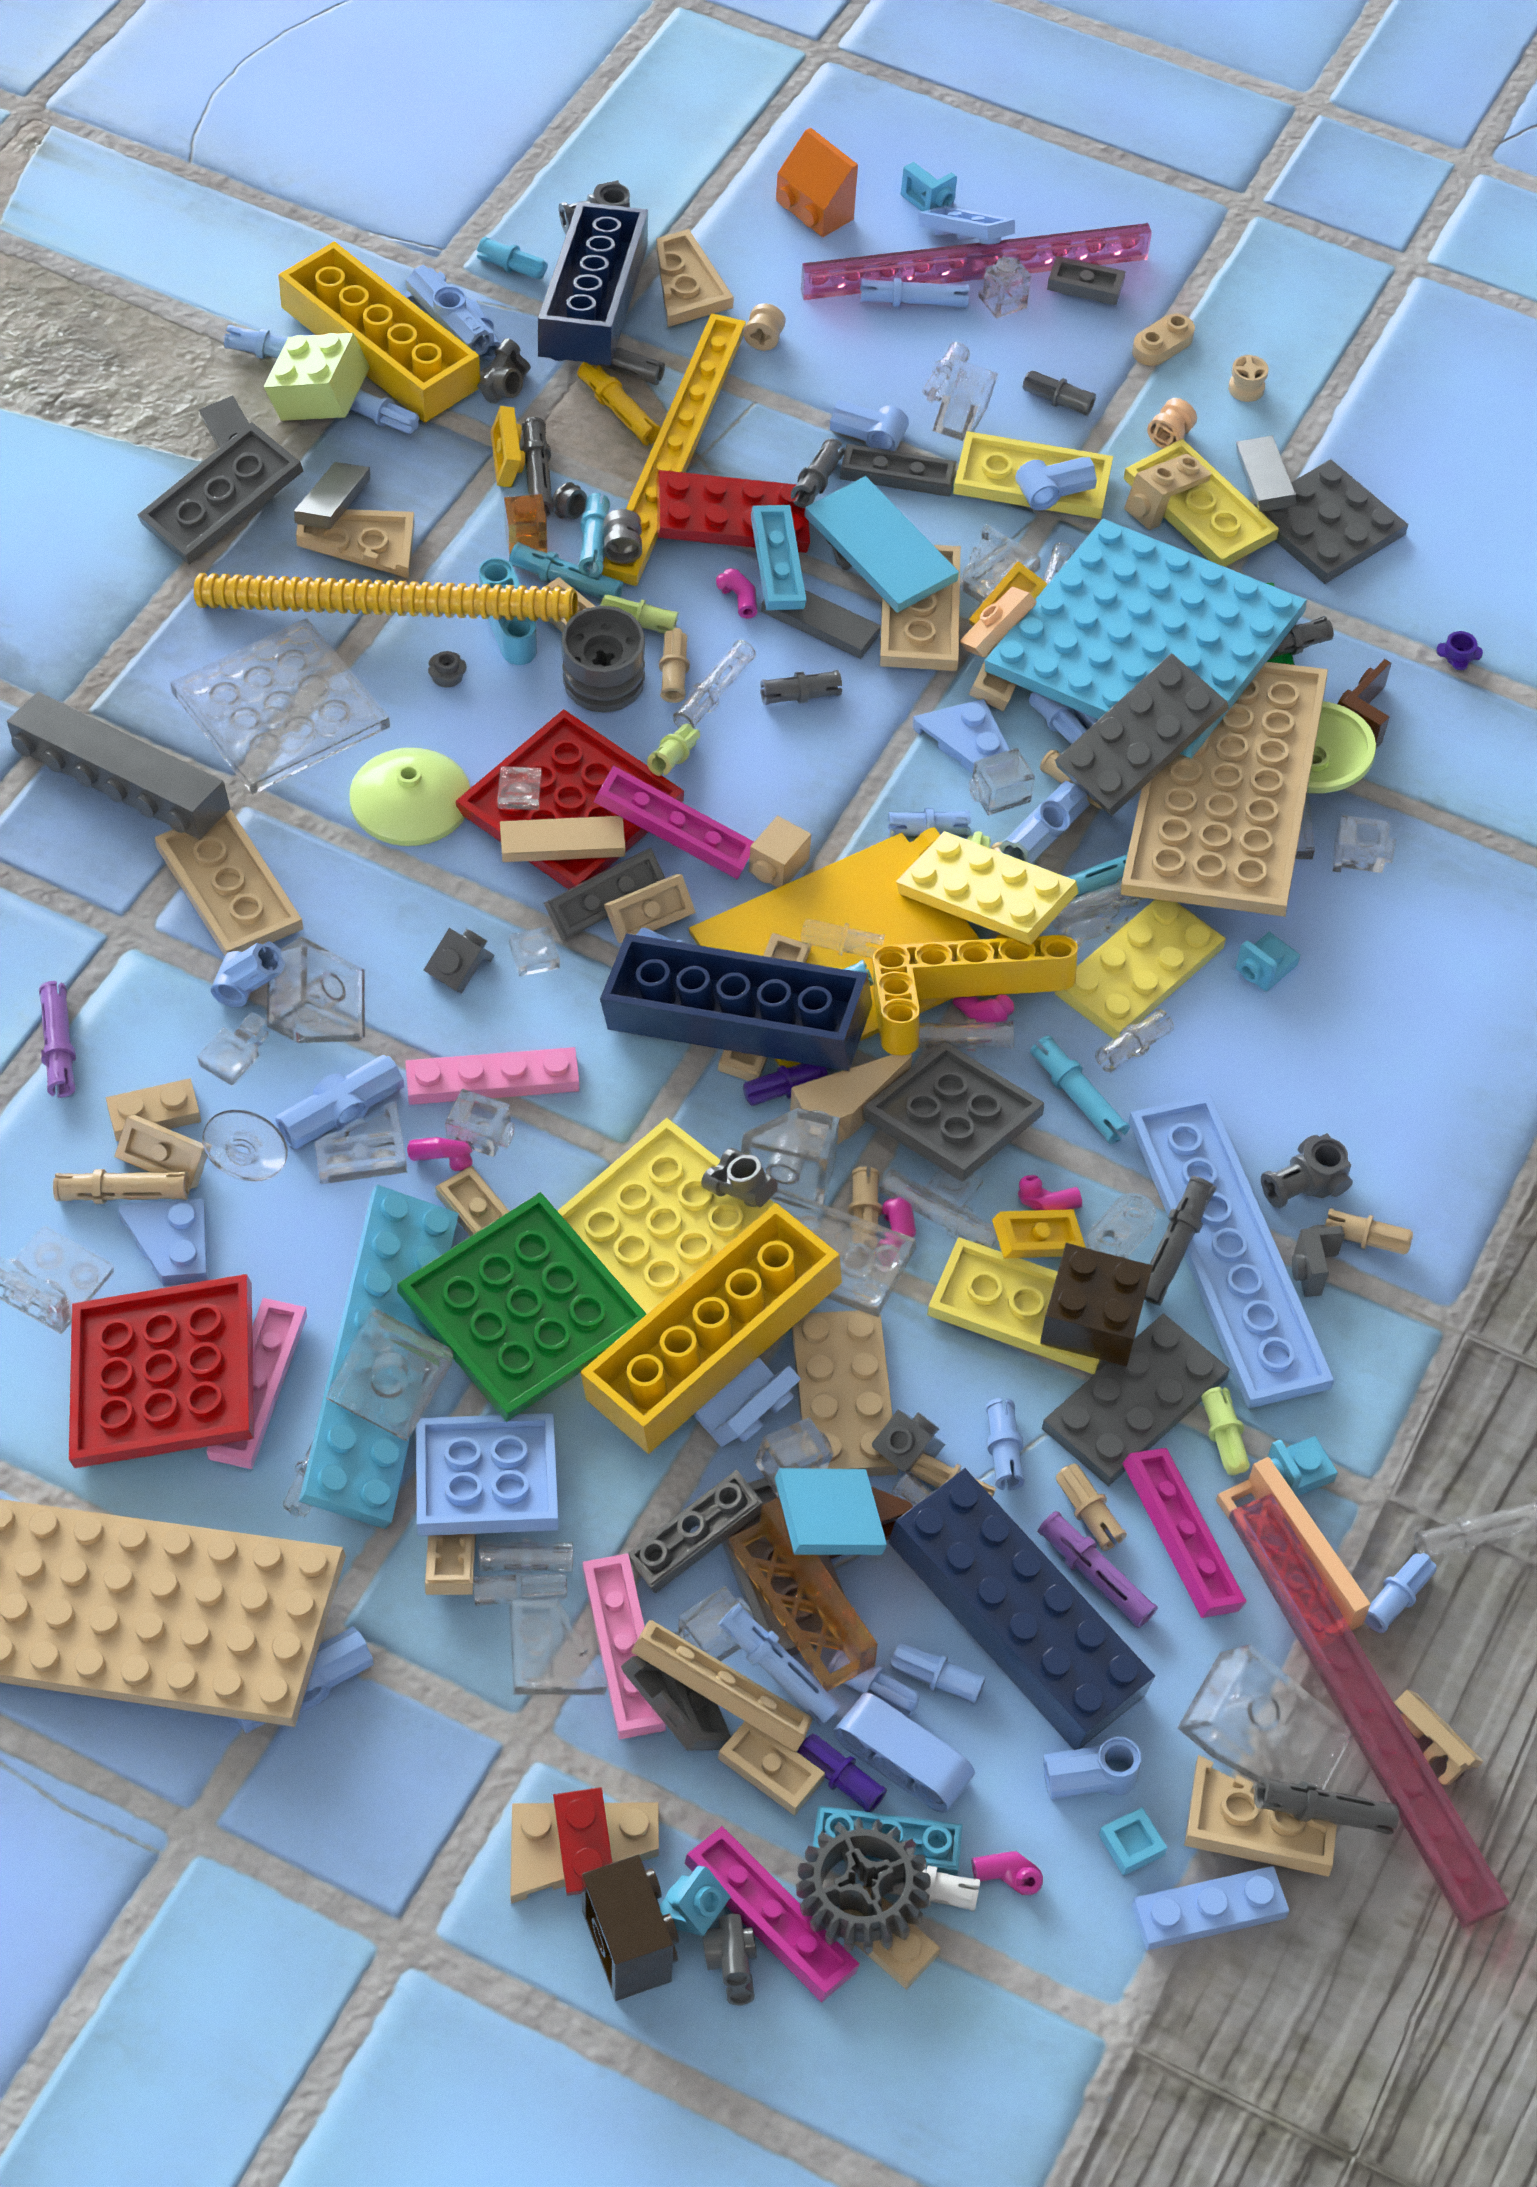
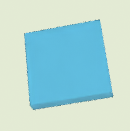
[775,1468,887,1555]

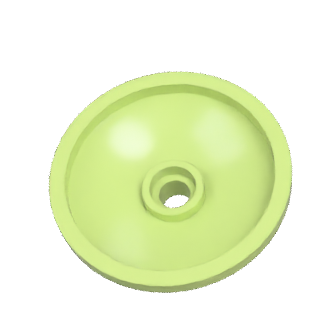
[1307,701,1376,794]
[350,748,470,846]

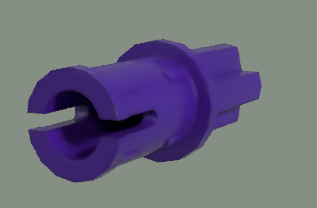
[743,1063,828,1106]
[797,1733,887,1812]

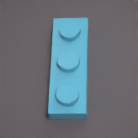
[751,505,807,610]

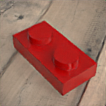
[553,1787,613,1896]

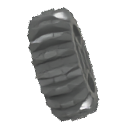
[796,1817,931,1955]

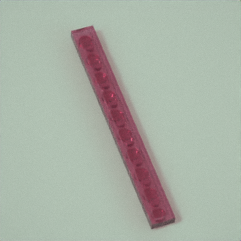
[800,223,1152,300]
[1229,1493,1510,1929]

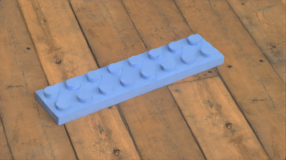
[1129,1094,1334,1409]

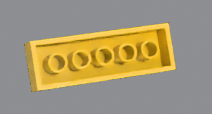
[278,241,480,423]
[580,1203,842,1454]

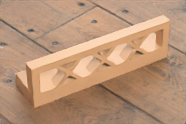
[1216,1457,1371,1648]

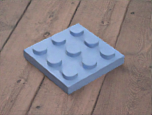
[416,1413,558,1536]

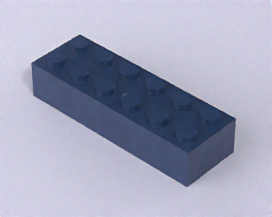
[538,202,648,365]
[600,933,872,1071]
[888,1468,1155,1750]

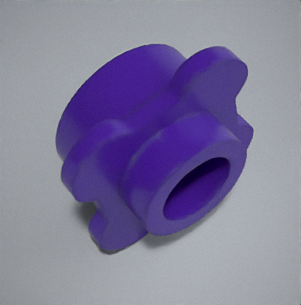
[1436,631,1483,670]

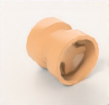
[1147,398,1197,449]

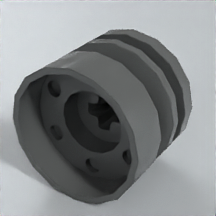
[561,605,645,713]

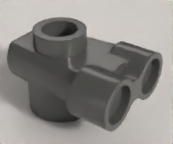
[477,338,531,404]
[701,1148,778,1207]
[703,1914,757,2005]

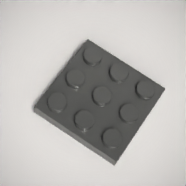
[1254,459,1408,584]
[862,1042,1044,1182]

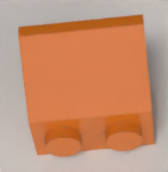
[776,127,858,238]

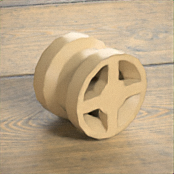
[743,303,786,351]
[1228,355,1269,402]

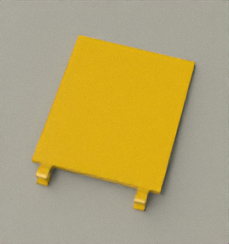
[689,827,1011,1068]

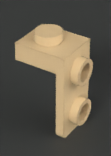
[1124,454,1211,530]

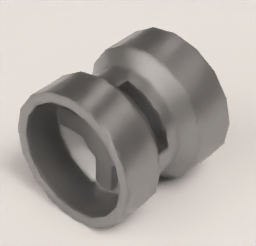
[604,509,642,564]

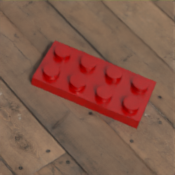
[656,470,810,553]

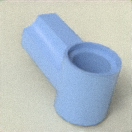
[829,399,909,451]
[1015,457,1097,511]
[211,941,286,1008]
[1043,1736,1141,1799]

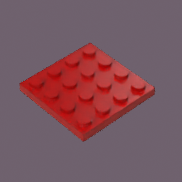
[456,709,684,890]
[69,1274,254,1469]

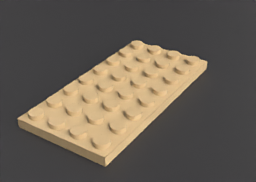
[1121,662,1328,917]
[0,1499,346,1727]

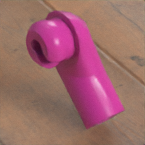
[716,568,757,619]
[953,994,1014,1027]
[407,1137,473,1171]
[1017,1175,1082,1210]
[877,1197,916,1261]
[971,1851,1043,1895]

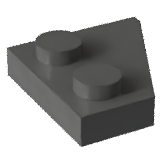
[621,1656,731,1751]

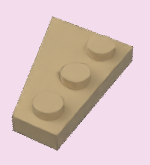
[656,229,734,327]
[296,509,415,578]
[1184,1755,1337,1877]
[510,1802,659,1904]

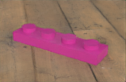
[594,766,754,880]
[1122,1448,1247,1618]
[684,1826,860,2003]

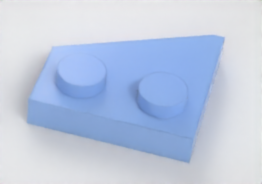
[912,699,1013,776]
[118,1198,208,1285]

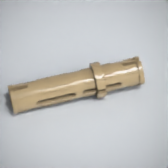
[53,1169,190,1204]

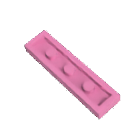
[405,1047,579,1105]
[207,1298,307,1469]
[582,1553,666,1740]

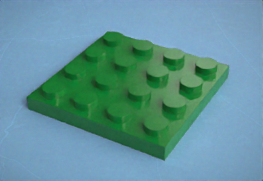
[397,1192,647,1422]

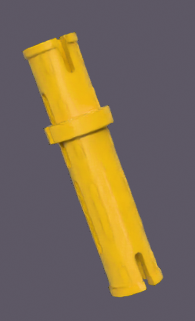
[577,362,661,446]

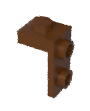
[1337,659,1392,749]

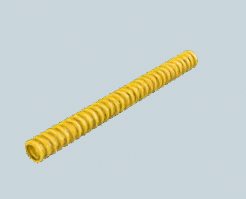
[193,573,578,622]

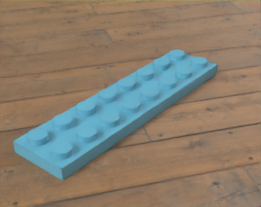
[299,1184,459,1530]

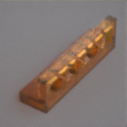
[728,1498,878,1692]

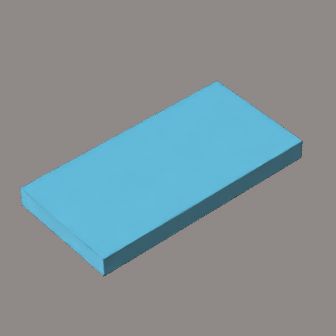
[804,476,959,613]

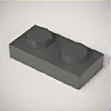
[1047,256,1126,305]

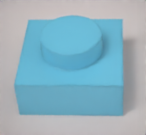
[1099,1807,1167,1876]

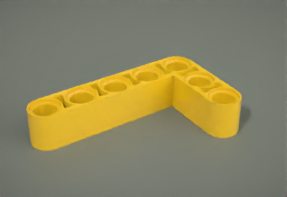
[873,935,1078,1056]

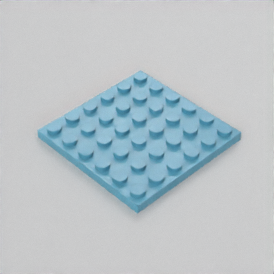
[985,519,1307,759]

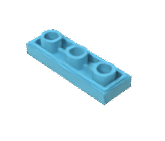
[813,1806,963,1876]

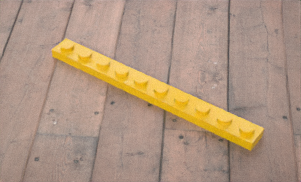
[601,313,746,586]

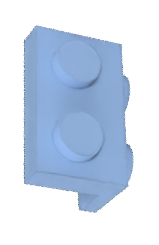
[694,1357,801,1448]

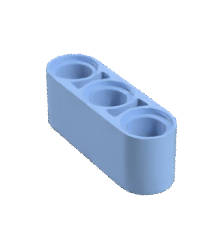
[834,1693,975,1813]

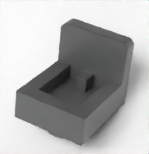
[423,928,495,994]
[1292,1225,1345,1297]
[872,1409,946,1473]

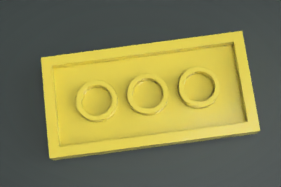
[953,431,1113,519]
[1124,439,1279,567]
[896,831,1079,945]
[1055,899,1226,1042]
[927,1237,1101,1374]

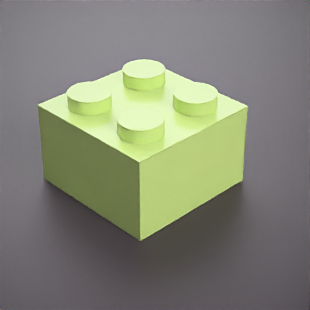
[264,333,370,421]

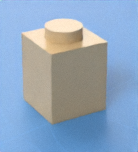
[749,815,811,888]

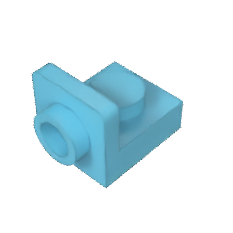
[900,161,957,211]
[1235,931,1301,992]
[1268,1436,1338,1497]
[660,1866,731,1936]

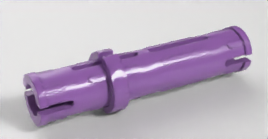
[39,981,76,1098]
[1037,1511,1158,1628]

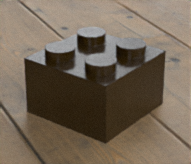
[1040,1243,1153,1367]
[582,1854,679,2001]

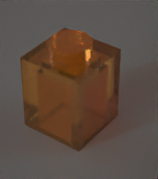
[504,494,547,557]

